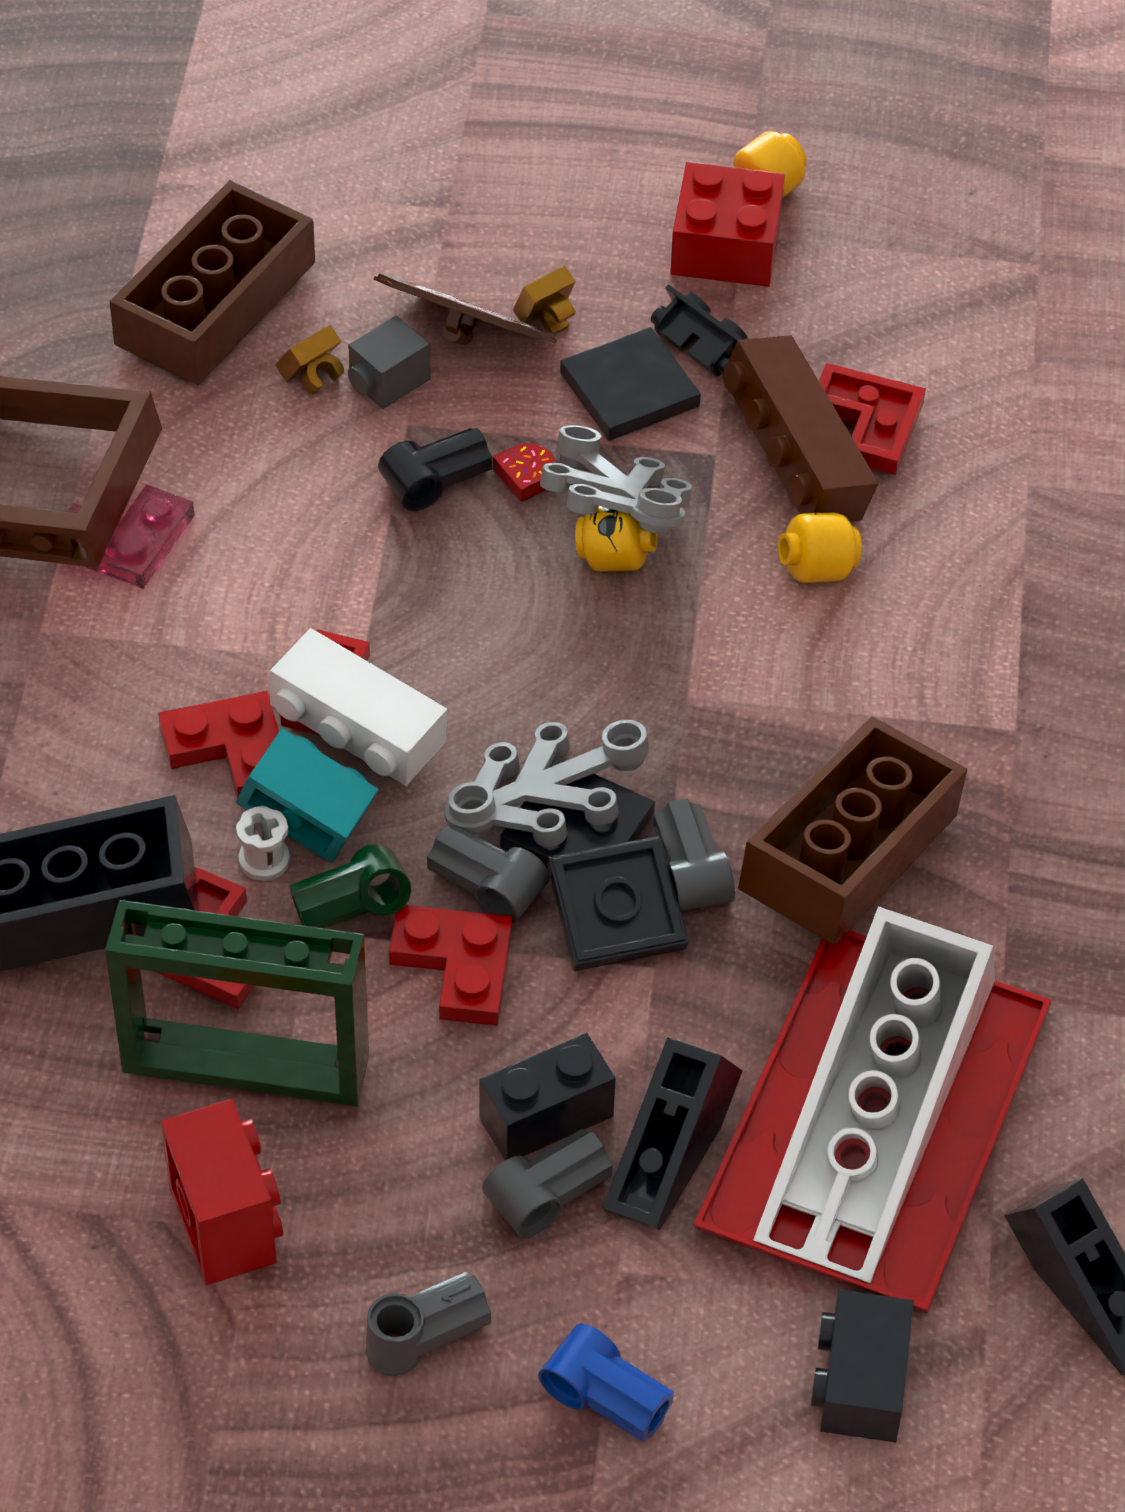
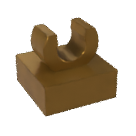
[513,265,576,334]
[275,325,344,394]

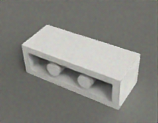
[270,628,448,786]

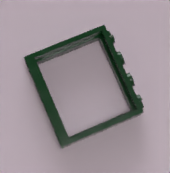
[105,900,369,1106]

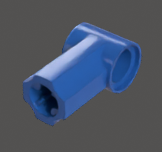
[538,1323,674,1442]

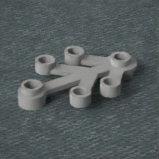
[540,425,692,533]
[444,720,649,847]

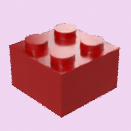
[670,162,785,287]
[161,1098,283,1286]

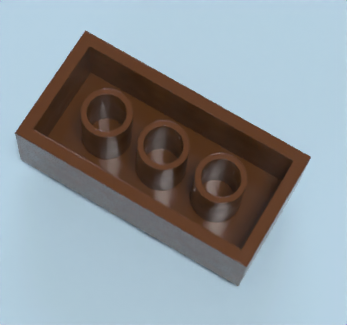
[109,180,315,386]
[738,716,968,945]

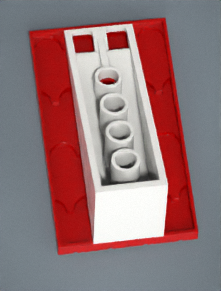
[693,906,1051,1314]

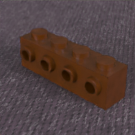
[722,335,879,522]

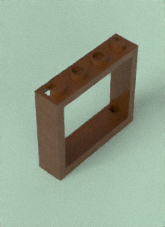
[0,376,162,568]

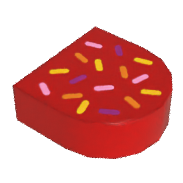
[493,443,555,502]

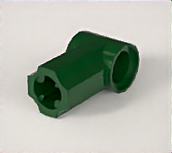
[289,844,412,928]

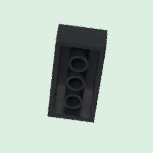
[0,795,199,972]

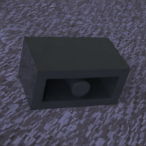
[479,1033,616,1160]
[811,1289,914,1442]

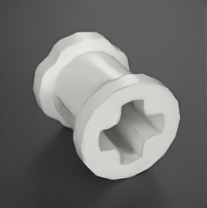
[236,806,290,882]

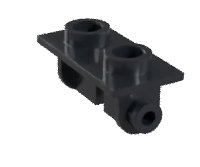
[651,284,748,376]

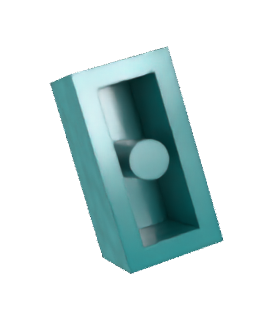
[235,728,379,864]

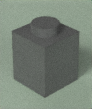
[348,315,430,409]

